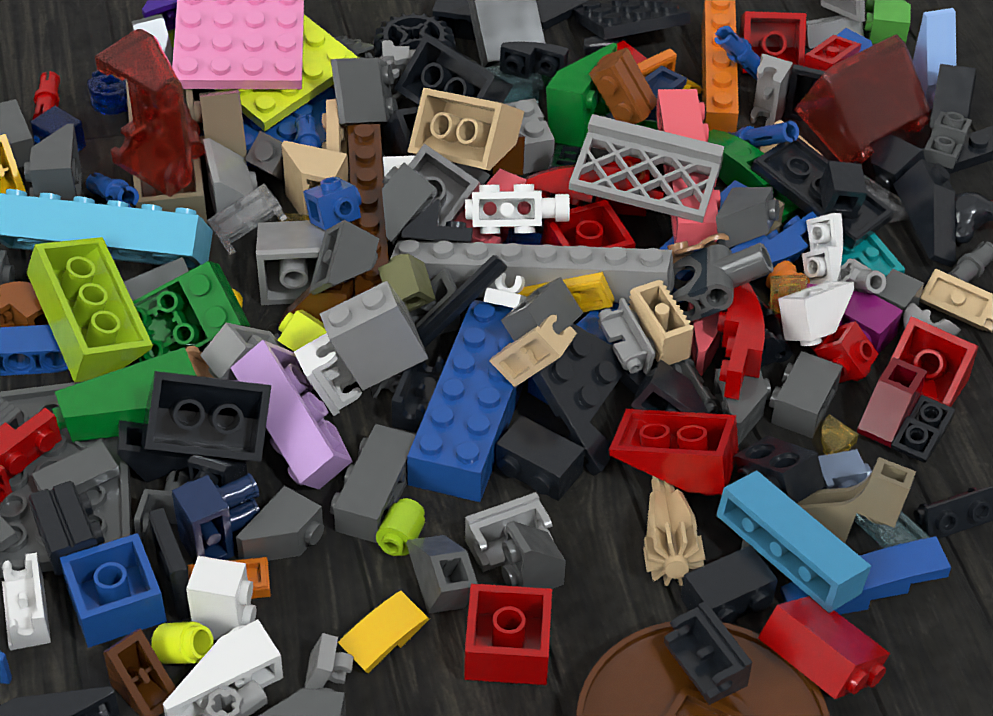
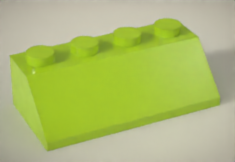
[27,237,153,383]

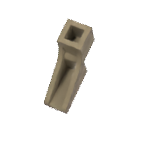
[797,457,916,543]

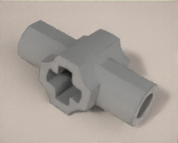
[837,259,886,294]
[200,680,268,716]

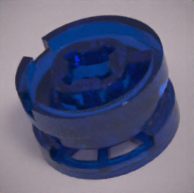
[88,67,129,115]

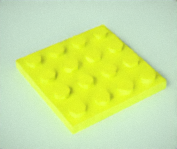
[214,14,359,131]

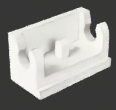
[294,333,362,416]
[2,552,51,651]

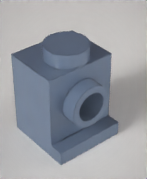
[818,449,871,490]

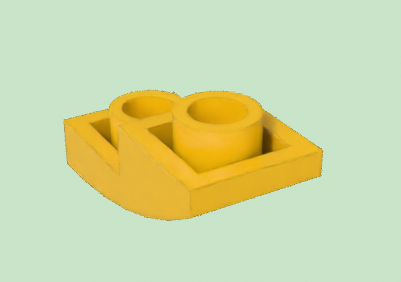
[338,590,429,674]

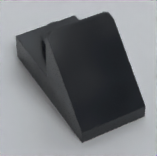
[402,199,473,243]

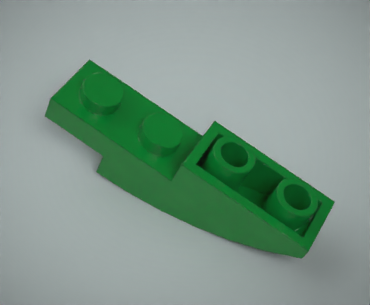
[708,129,801,223]

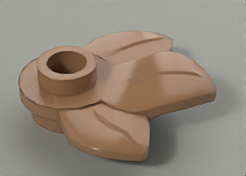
[667,233,729,264]

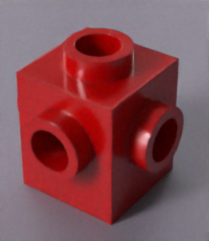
[814,321,879,383]

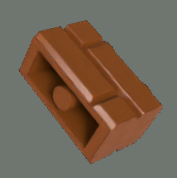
[589,48,657,124]

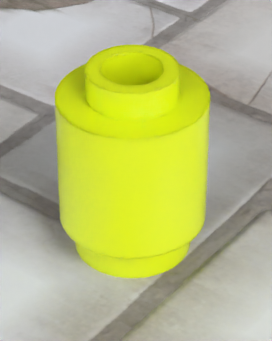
[151,622,214,664]

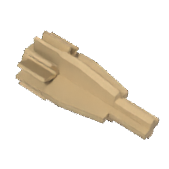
[643,476,706,586]

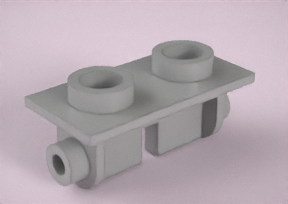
[598,298,656,375]

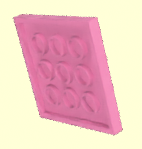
[171,0,304,89]

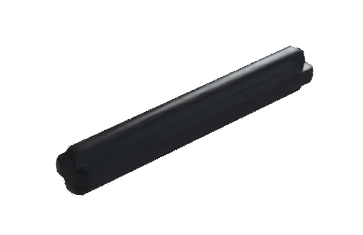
[416,255,507,348]

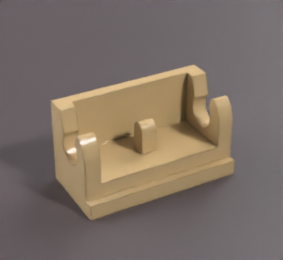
[490,315,577,387]

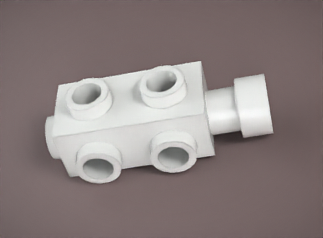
[465,184,570,234]

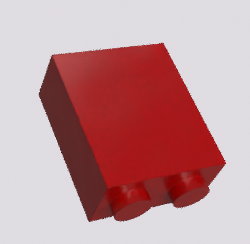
[758,596,890,699]

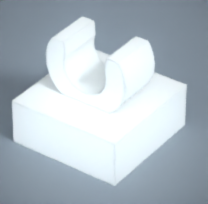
[484,273,527,308]

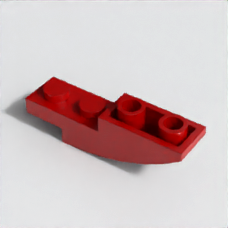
[525,164,664,210]
[717,282,765,400]
[0,408,62,503]

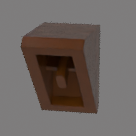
[103,628,176,716]

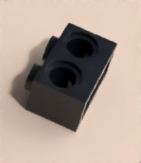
[734,435,825,503]

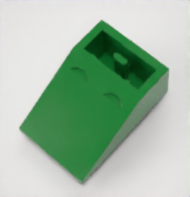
[546,43,617,147]
[133,261,250,362]

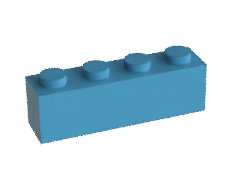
[716,471,871,613]

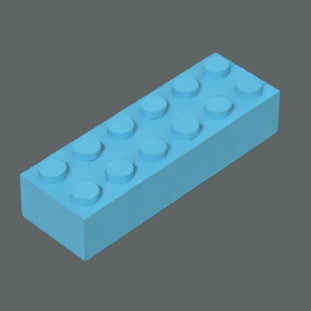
[0,189,213,269]

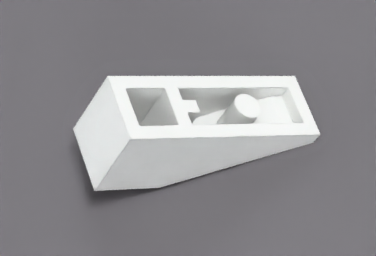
[163,620,283,716]

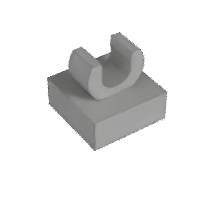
[304,633,354,689]

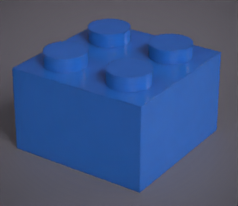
[60,533,167,648]

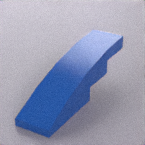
[780,536,951,614]

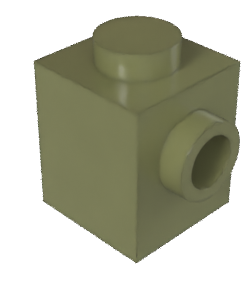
[378,253,436,312]

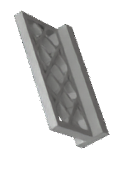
[569,114,725,223]

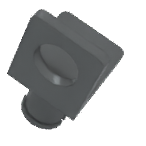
[134,471,191,546]

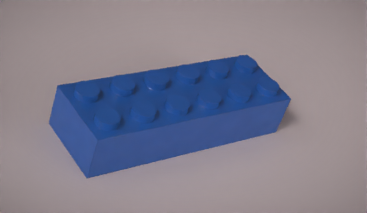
[407,300,526,502]

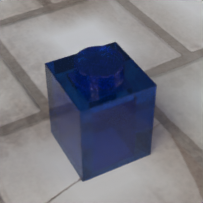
[31,106,86,151]

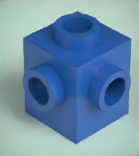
[303,177,362,230]

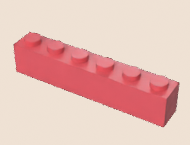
[655,89,721,246]

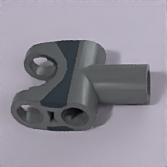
[672,242,774,321]

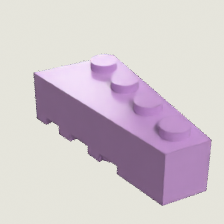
[230,340,353,489]

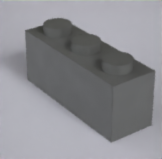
[330,424,416,543]

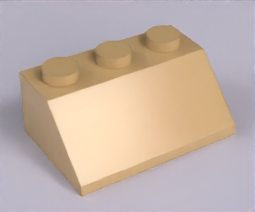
[408,88,525,171]

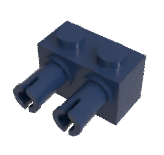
[172,473,260,563]

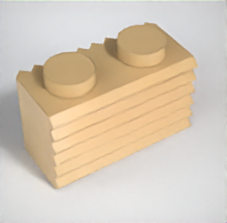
[629,280,694,365]

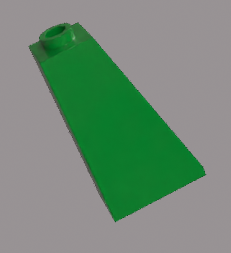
[52,347,196,442]

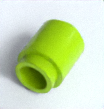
[376,498,425,556]

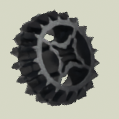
[372,12,455,58]

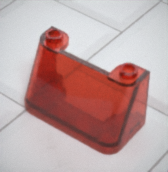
[95,29,193,197]
[794,34,931,163]

